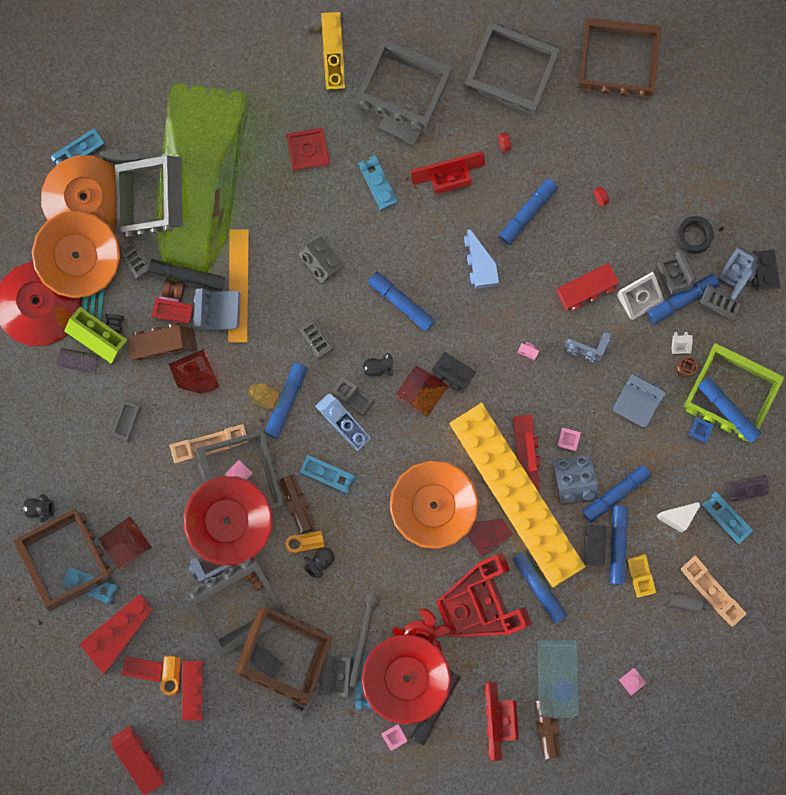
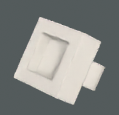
[671,332,693,354]

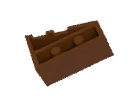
[127,323,198,361]

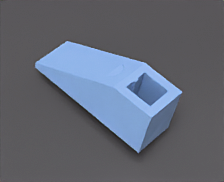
[464,230,499,289]
[315,393,371,451]

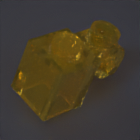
[248,382,280,411]

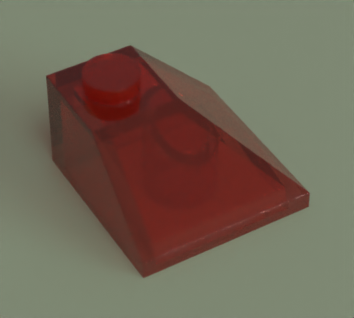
[169,349,219,394]
[396,365,448,418]
[98,517,152,570]

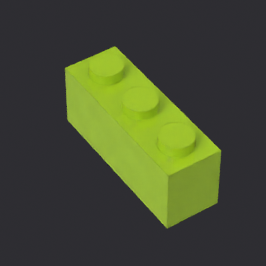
[64,307,127,364]

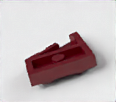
[467,518,513,556]

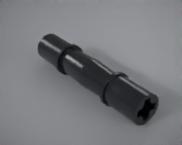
[148,258,226,292]
[411,671,461,746]

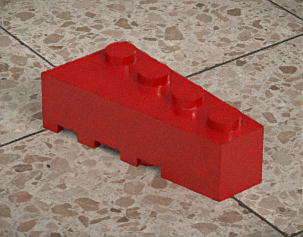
[79,594,154,675]

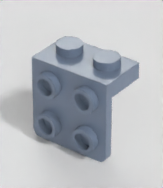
[718,245,758,300]
[193,289,240,331]
[564,332,612,363]
[613,374,666,427]
[553,455,598,504]
[188,557,236,584]

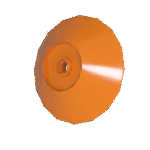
[41,155,116,231]
[32,210,120,298]
[390,460,478,549]

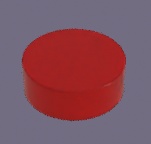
[498,132,511,152]
[594,187,610,207]

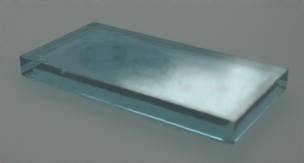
[537,640,579,718]

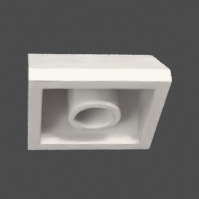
[617,272,664,320]
[657,502,700,533]

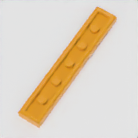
[228,229,249,343]

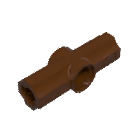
[280,474,315,534]
[535,699,561,760]

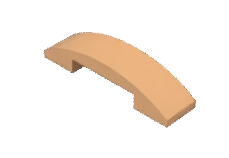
[169,424,249,464]
[680,556,747,627]

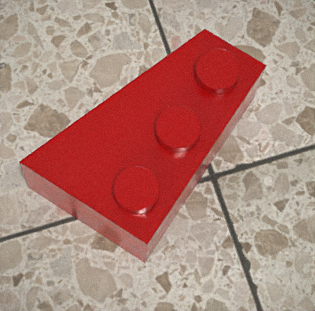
[110,725,165,795]

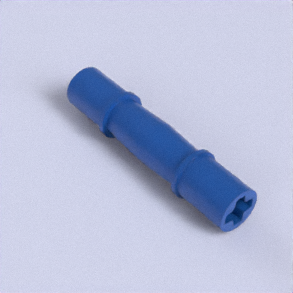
[498,178,558,245]
[368,271,435,331]
[647,273,720,324]
[264,362,308,439]
[698,377,762,443]
[582,465,652,523]
[610,506,628,585]
[512,551,568,624]

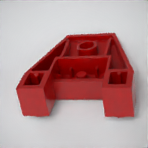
[436,553,533,638]

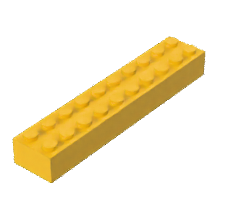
[449,403,585,588]

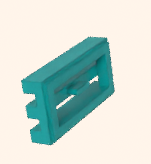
[83,288,105,322]

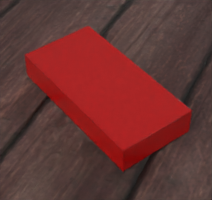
[152,298,194,325]
[122,656,164,682]

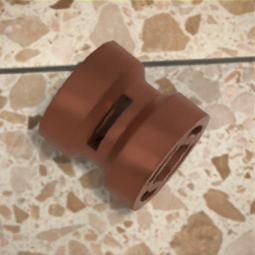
[162,278,185,300]
[677,356,698,378]
[243,571,270,591]

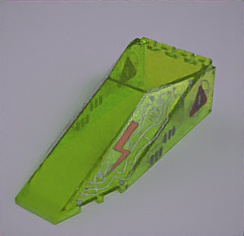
[154,82,250,286]

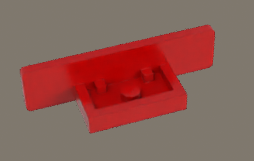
[410,151,485,194]
[513,414,541,491]
[484,682,519,761]

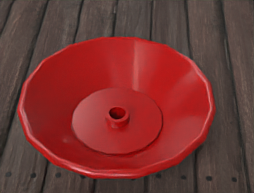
[0,261,81,346]
[184,476,272,565]
[361,634,451,725]

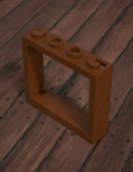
[578,18,661,98]
[13,508,112,612]
[234,606,333,704]

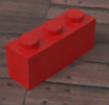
[556,263,619,311]
[182,661,204,720]

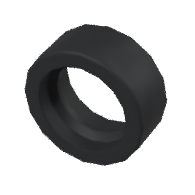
[676,216,714,254]

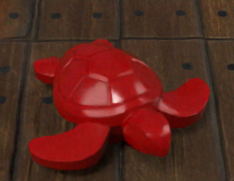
[392,608,451,652]

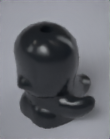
[363,353,393,377]
[22,494,54,523]
[304,547,335,578]

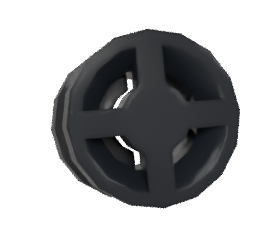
[105,314,124,333]

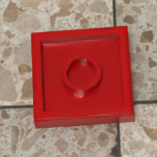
[286,127,330,172]

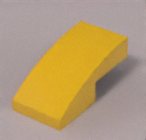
[626,553,656,598]

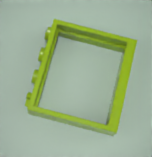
[683,343,784,441]

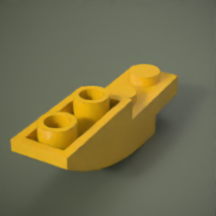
[321,12,345,89]

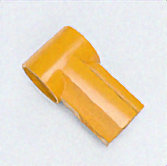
[285,531,324,554]
[161,656,181,696]

